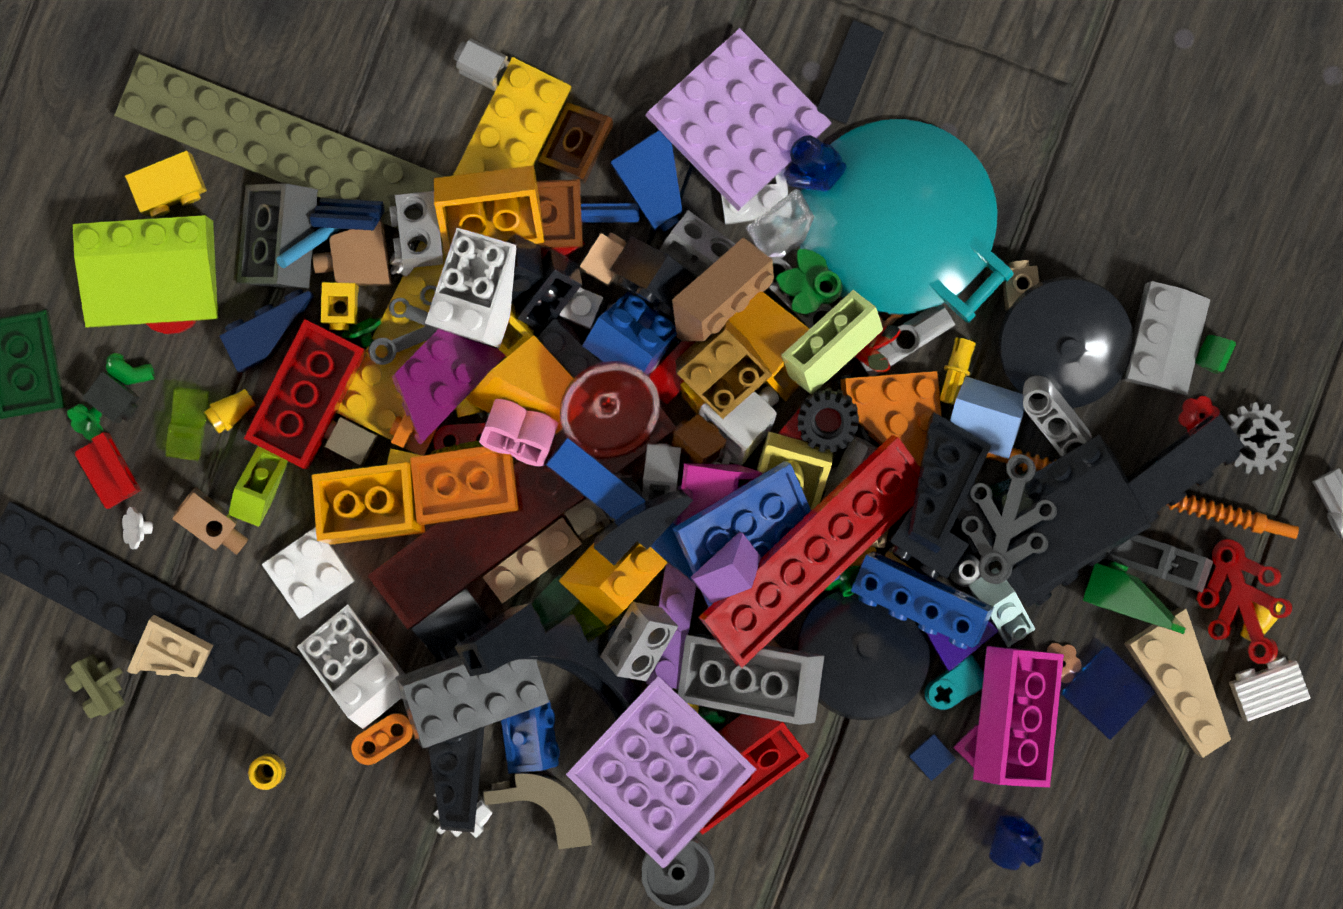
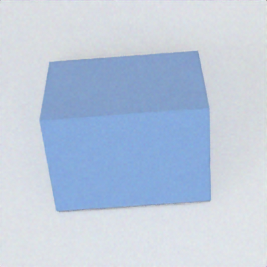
[950,377,1025,459]

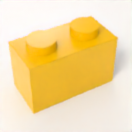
[125,151,207,218]

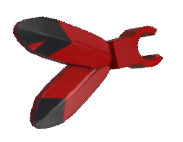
[854,326,900,372]

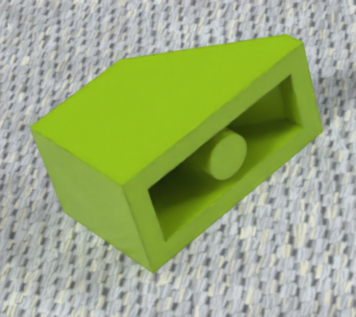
[228,446,288,527]

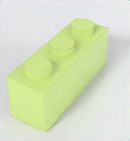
[781,290,883,395]

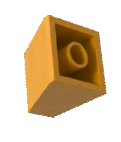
[728,291,809,401]
[466,335,588,435]
[559,541,668,626]

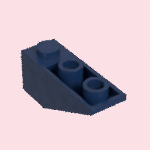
[219,289,315,373]

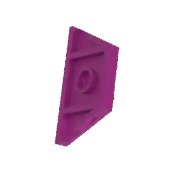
[392,329,505,445]

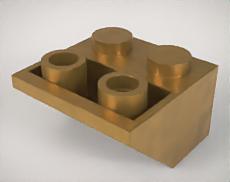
[675,320,772,419]

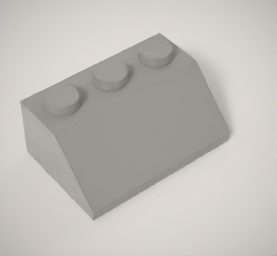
[1122,281,1210,396]

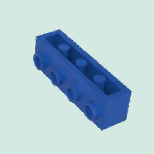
[851,551,995,649]

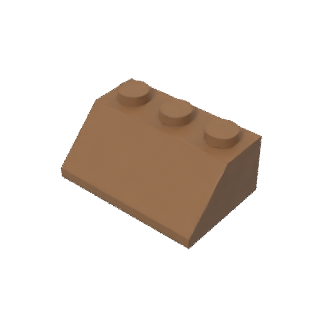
[672,237,774,341]

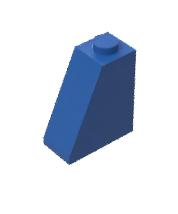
[611,130,682,232]

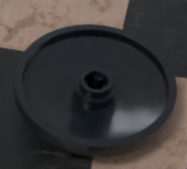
[999,277,1133,408]
[796,590,929,720]

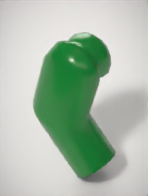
[106,353,155,385]

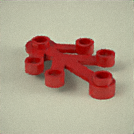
[1197,539,1292,664]

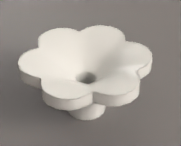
[122,507,153,549]

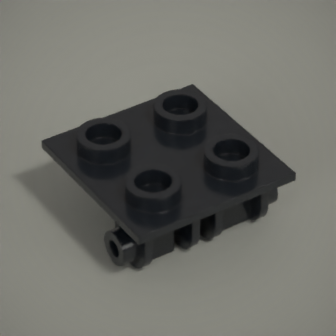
[411,587,491,662]

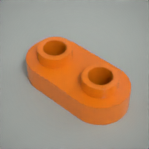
[351,713,414,765]

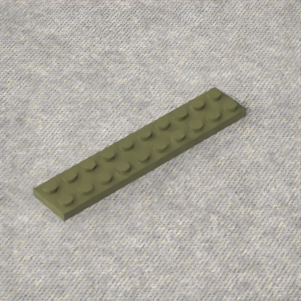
[114,54,445,230]

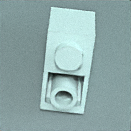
[968,567,1035,647]

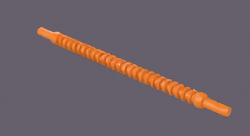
[986,448,1299,539]

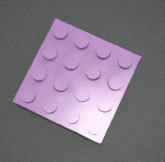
[646,28,831,211]
[566,676,757,868]

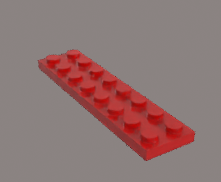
[699,435,920,668]

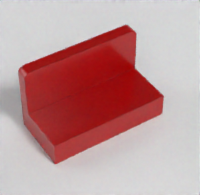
[75,432,142,509]

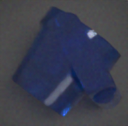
[784,135,846,191]
[989,815,1044,870]

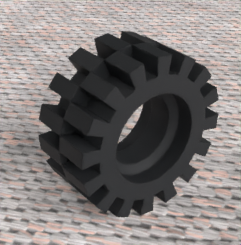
[797,388,859,452]

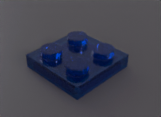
[1060,646,1156,740]

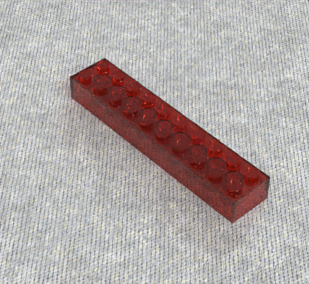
[367,380,676,629]

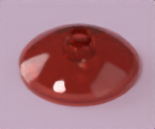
[560,361,660,457]

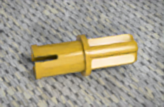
[940,337,976,405]

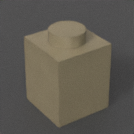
[324,417,379,466]

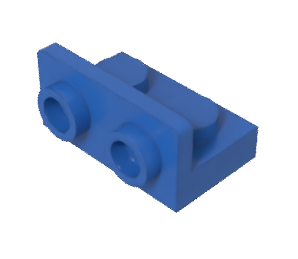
[501,701,560,774]

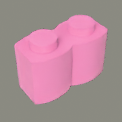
[479,399,558,466]

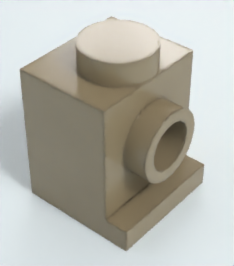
[564,498,611,540]

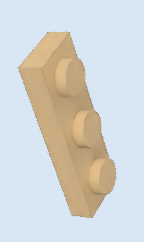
[483,517,582,604]

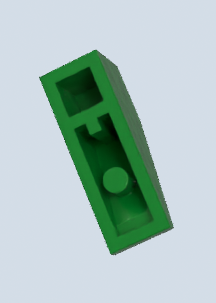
[1083,561,1186,634]

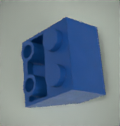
[582,292,677,385]

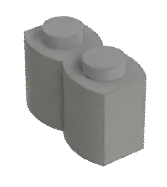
[454,38,509,91]

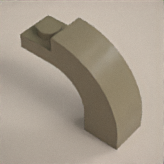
[483,771,592,850]

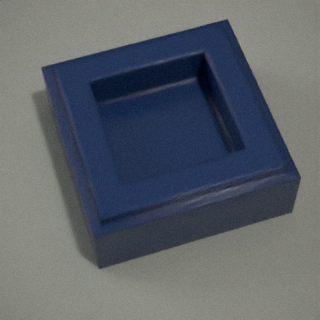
[909,734,956,781]

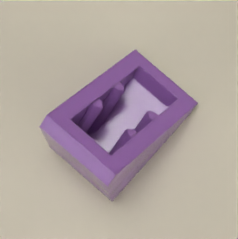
[690,532,761,603]

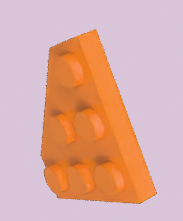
[840,371,942,466]

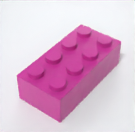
[973,646,1064,788]

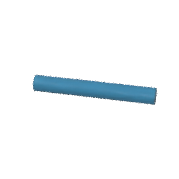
[276,227,341,268]

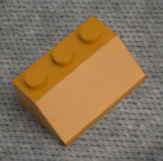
[434,165,544,255]
[312,462,425,545]

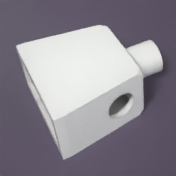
[699,386,779,465]

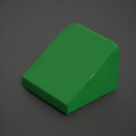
[1195,335,1236,374]

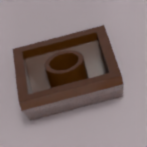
[539,102,613,184]

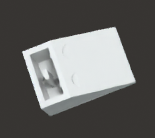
[425,228,516,348]
[297,604,405,729]

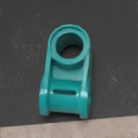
[924,653,984,710]

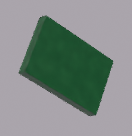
[0,310,65,420]

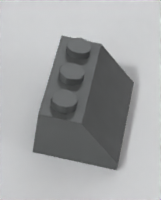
[237,184,318,288]

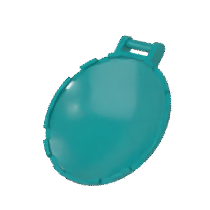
[798,119,1014,323]

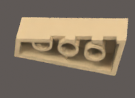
[1124,607,1231,758]

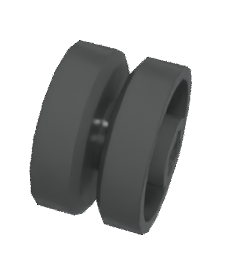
[642,837,715,909]

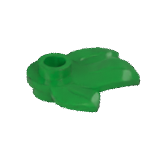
[776,249,842,314]

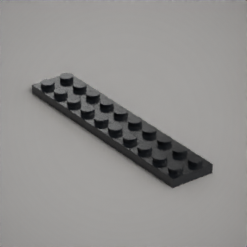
[0,502,303,717]

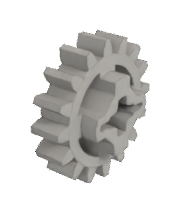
[1227,403,1294,475]

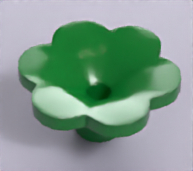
[341,318,382,348]
[67,404,103,441]
[825,565,861,597]

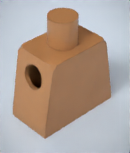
[313,221,393,287]
[172,486,249,555]

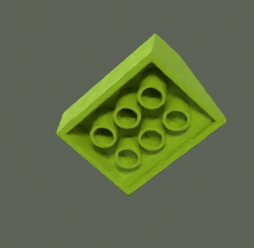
[73,215,218,328]

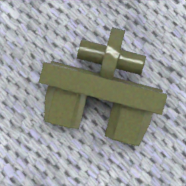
[65,654,126,718]

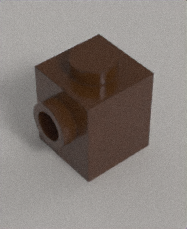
[671,414,727,464]

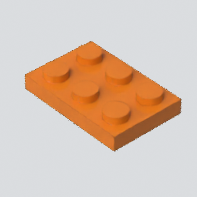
[410,446,518,525]

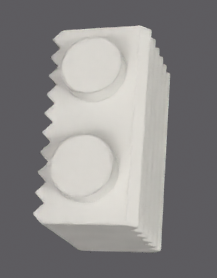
[1229,656,1310,722]

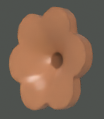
[1047,643,1082,683]

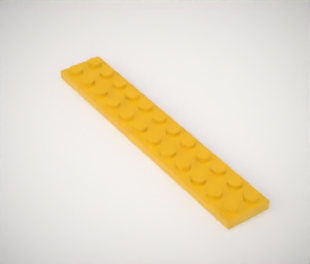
[337,57,572,440]

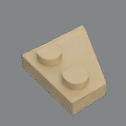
[127,615,213,677]

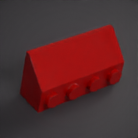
[699,714,809,835]

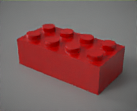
[244,319,368,469]

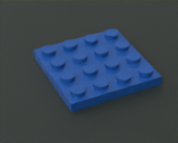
[672,461,840,607]

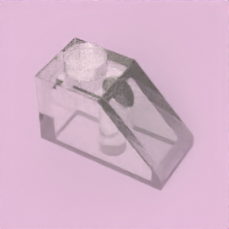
[745,189,814,259]

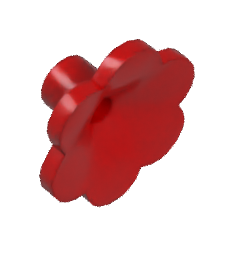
[1178,396,1220,432]

